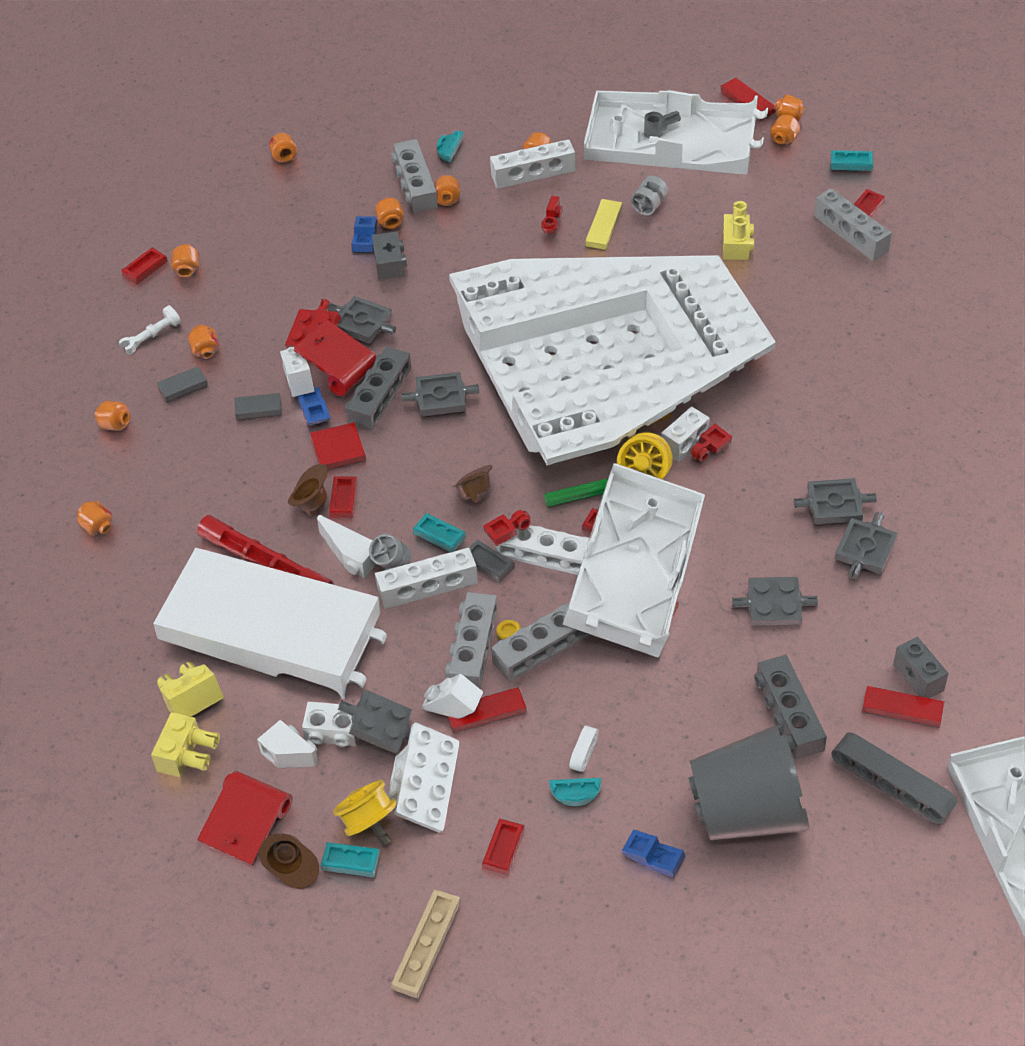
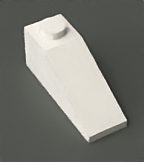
[317,515,376,578]

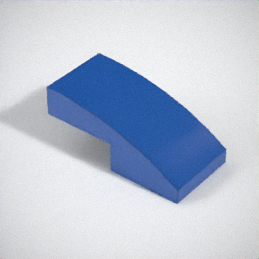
[351,216,377,252]
[298,387,331,426]
[622,829,686,878]

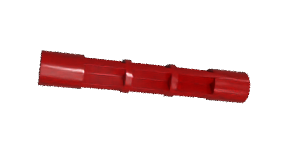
[197,515,334,585]

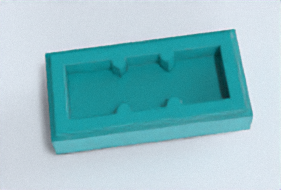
[830,150,873,171]
[413,513,466,552]
[320,842,380,877]

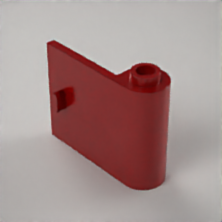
[293,319,376,396]
[197,771,293,866]

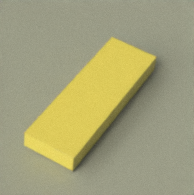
[585,199,622,250]

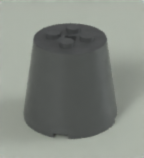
[688,724,810,841]

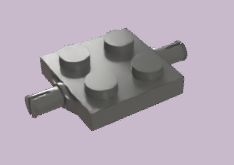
[328,296,396,344]
[402,372,479,416]
[794,478,877,525]
[835,512,898,579]
[732,577,818,626]
[337,689,412,754]

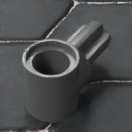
[644,111,681,139]

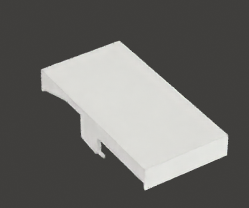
[584,90,768,175]
[563,463,705,657]
[153,548,387,699]
[947,736,1025,937]

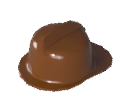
[288,464,328,516]
[452,465,492,502]
[259,833,319,889]

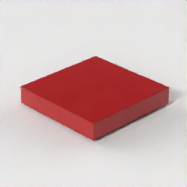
[310,422,366,470]

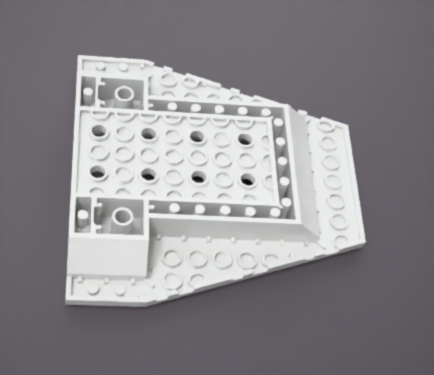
[449,255,776,465]

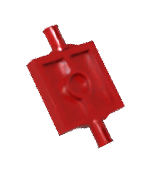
[285,299,341,349]

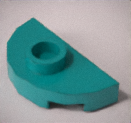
[436,131,464,162]
[549,777,602,807]

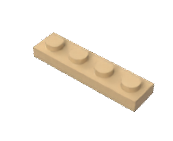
[391,889,461,999]

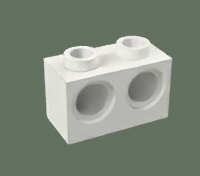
[280,347,314,397]
[662,406,710,463]
[302,702,358,747]

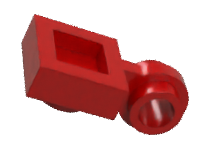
[541,196,563,234]
[690,423,733,462]
[483,510,531,546]

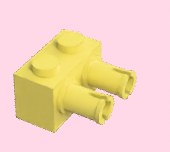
[723,201,754,260]
[157,662,224,717]
[151,712,220,777]

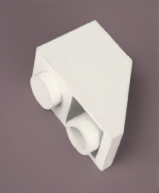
[422,674,483,719]
[257,720,318,768]

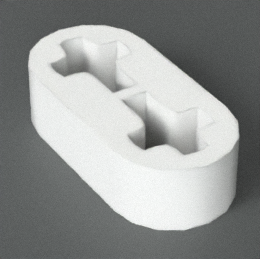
[569,725,599,772]

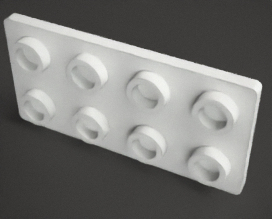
[388,722,459,833]

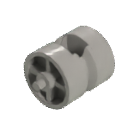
[631,176,668,215]
[369,534,412,570]

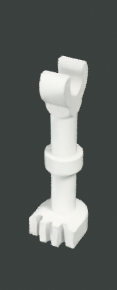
[119,305,182,355]

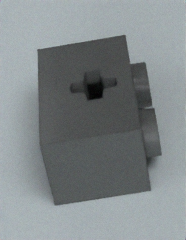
[372,232,407,280]
[893,636,948,698]

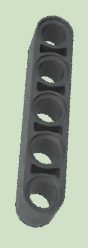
[831,732,958,824]

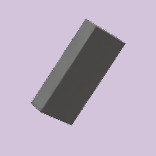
[157,366,208,402]
[235,393,282,420]
[469,540,515,583]

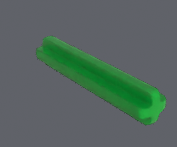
[544,478,608,507]

